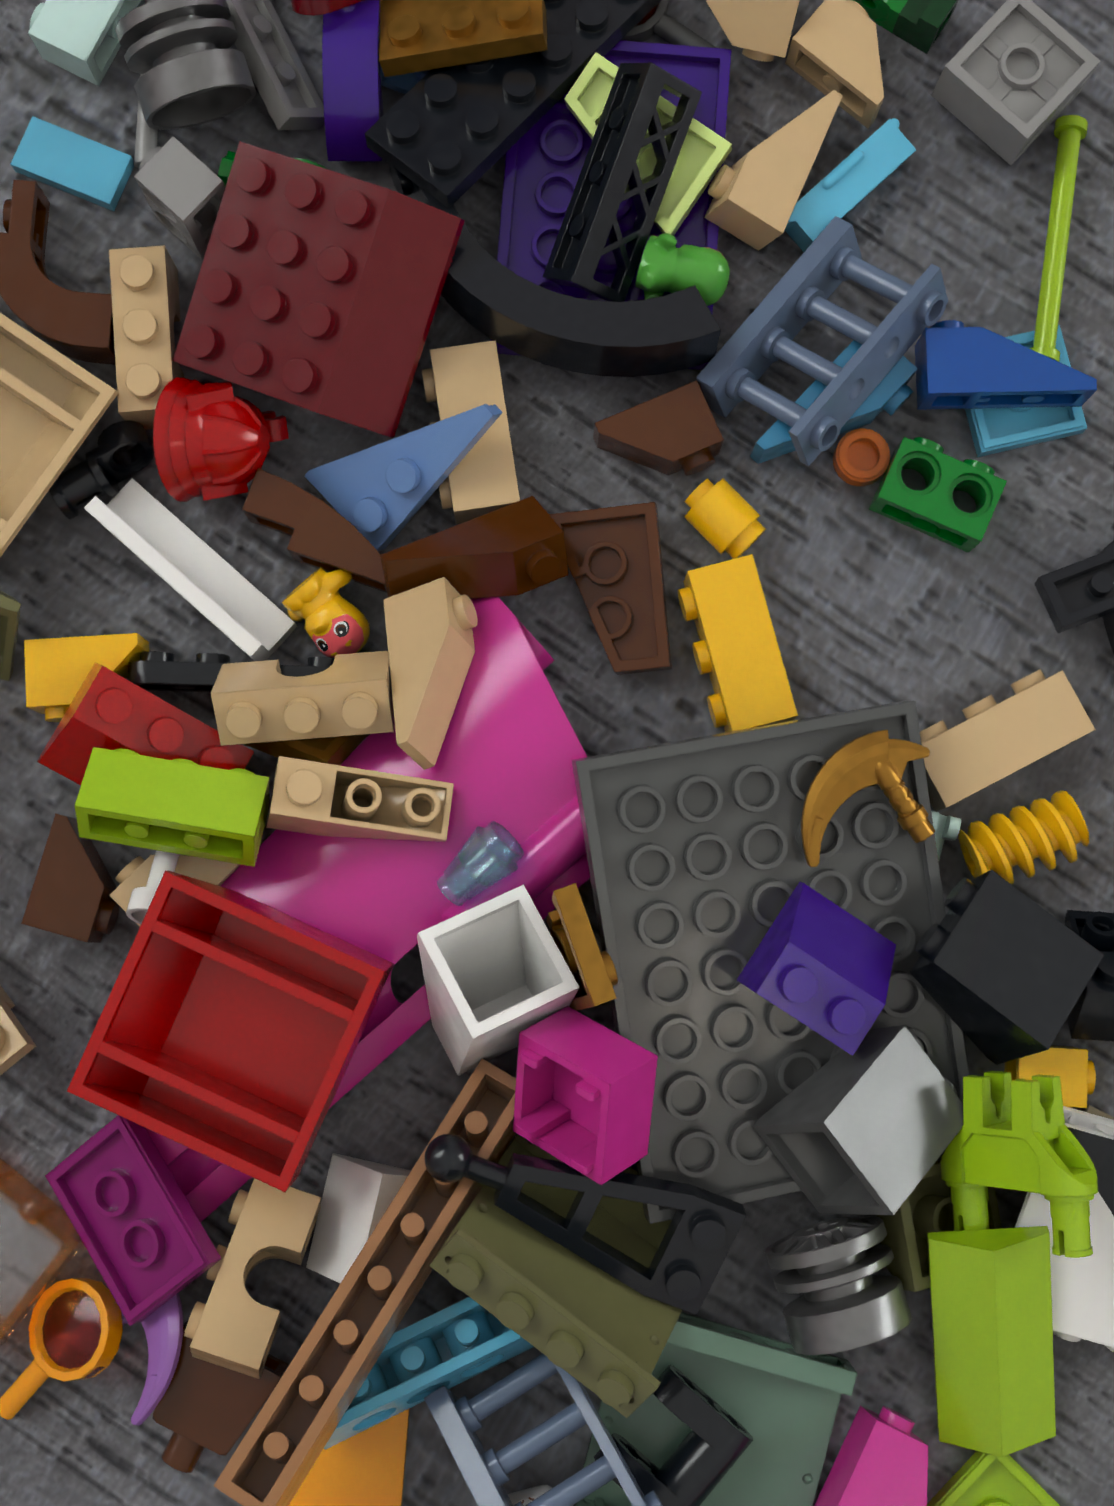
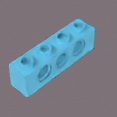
[323,1297,534,1450]

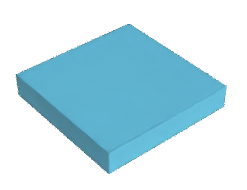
[965,325,1087,457]

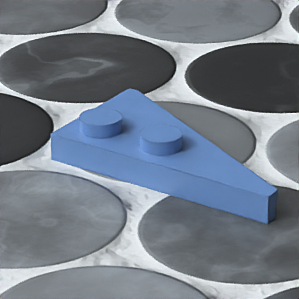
[305,404,503,551]

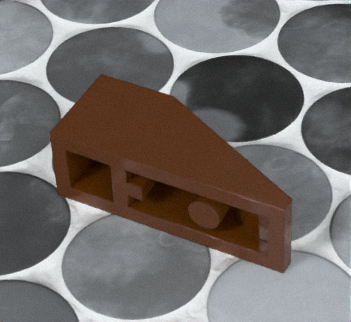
[380,496,568,599]

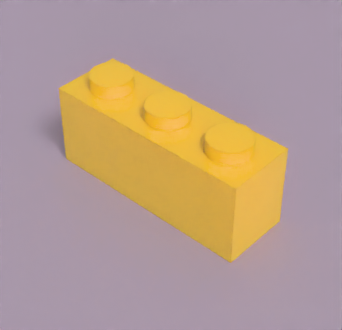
[678,554,798,733]

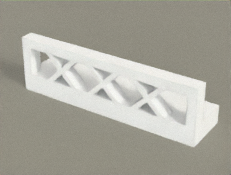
[84,478,298,661]

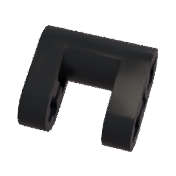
[594,1365,753,1506]

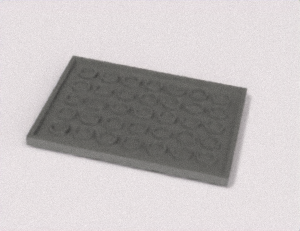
[572,700,969,1224]

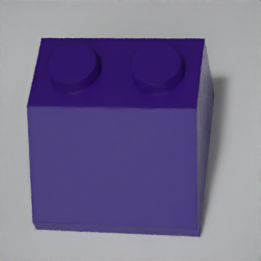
[737,881,896,1056]

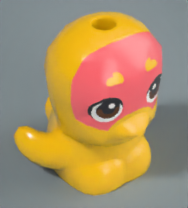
[282,567,370,658]

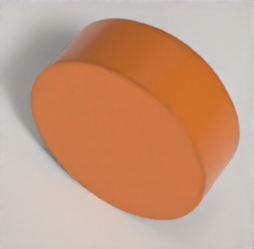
[833,428,890,487]

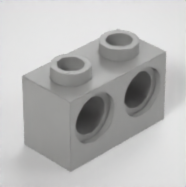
[134,136,225,261]

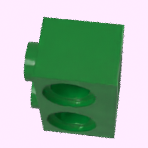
[869,437,1007,553]

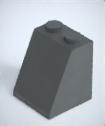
[753,1025,963,1215]

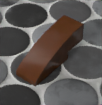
[242,468,387,593]

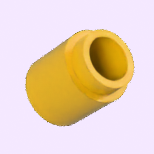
[684,478,766,559]

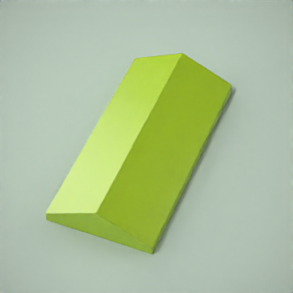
[927,1226,1056,1457]

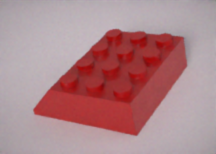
[67,870,394,1192]

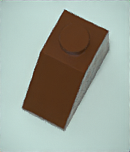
[593,380,724,476]
[21,813,120,943]

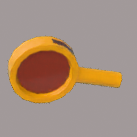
[0,1278,123,1420]

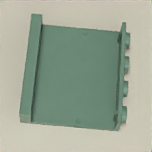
[574,1312,857,1506]

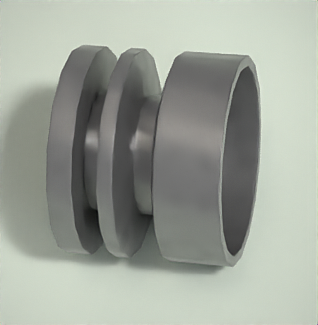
[115,0,257,130]
[765,1216,912,1355]

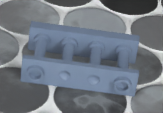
[696,216,948,467]
[424,1353,663,1506]

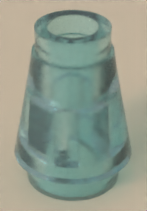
[437,821,524,906]

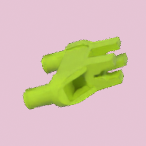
[940,1071,1098,1258]

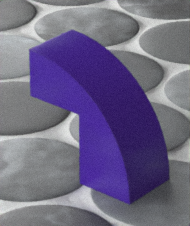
[322,0,384,161]

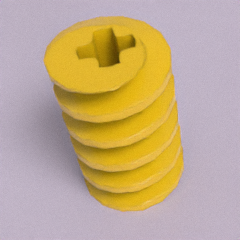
[958,790,1089,885]

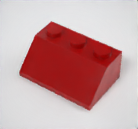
[37,662,254,785]

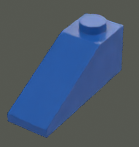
[915,320,1097,410]

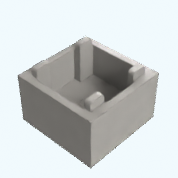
[931,0,1100,165]

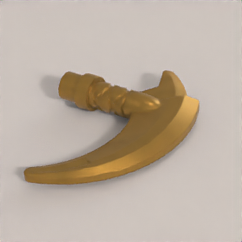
[801,730,935,867]

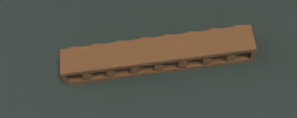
[214,1059,516,1506]

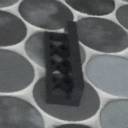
[543,62,702,302]

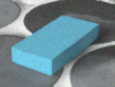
[11,116,134,211]

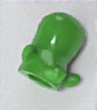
[636,233,730,306]

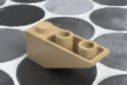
[267,756,454,842]

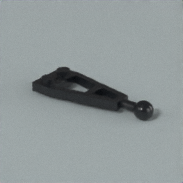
[424,1134,746,1315]

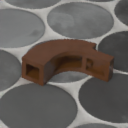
[0,180,115,365]

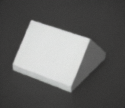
[306,1153,411,1283]

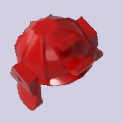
[153,377,289,502]

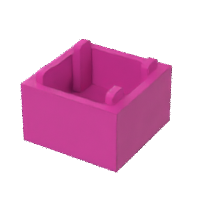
[513,1006,658,1185]

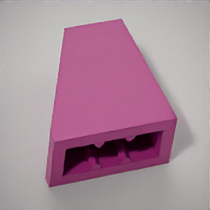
[814,1405,928,1506]

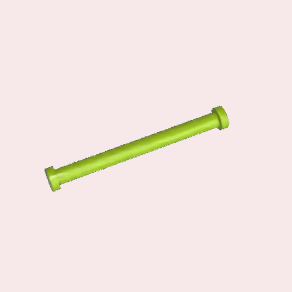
[1029,115,1088,362]

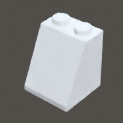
[417,884,579,1076]

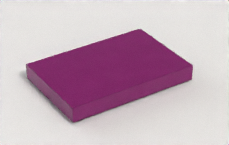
[45,1115,222,1326]

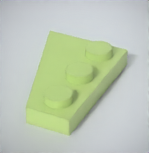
[564,52,732,235]

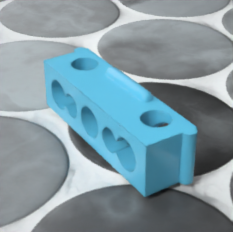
[784,118,916,252]

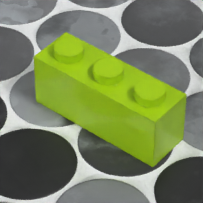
[74,747,269,867]

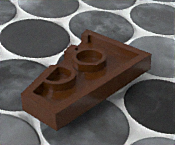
[549,502,672,675]

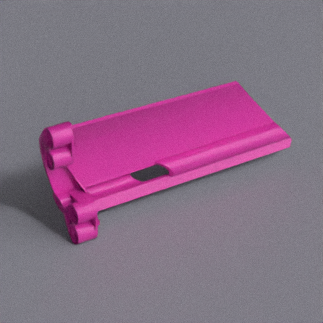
[145,597,590,1223]

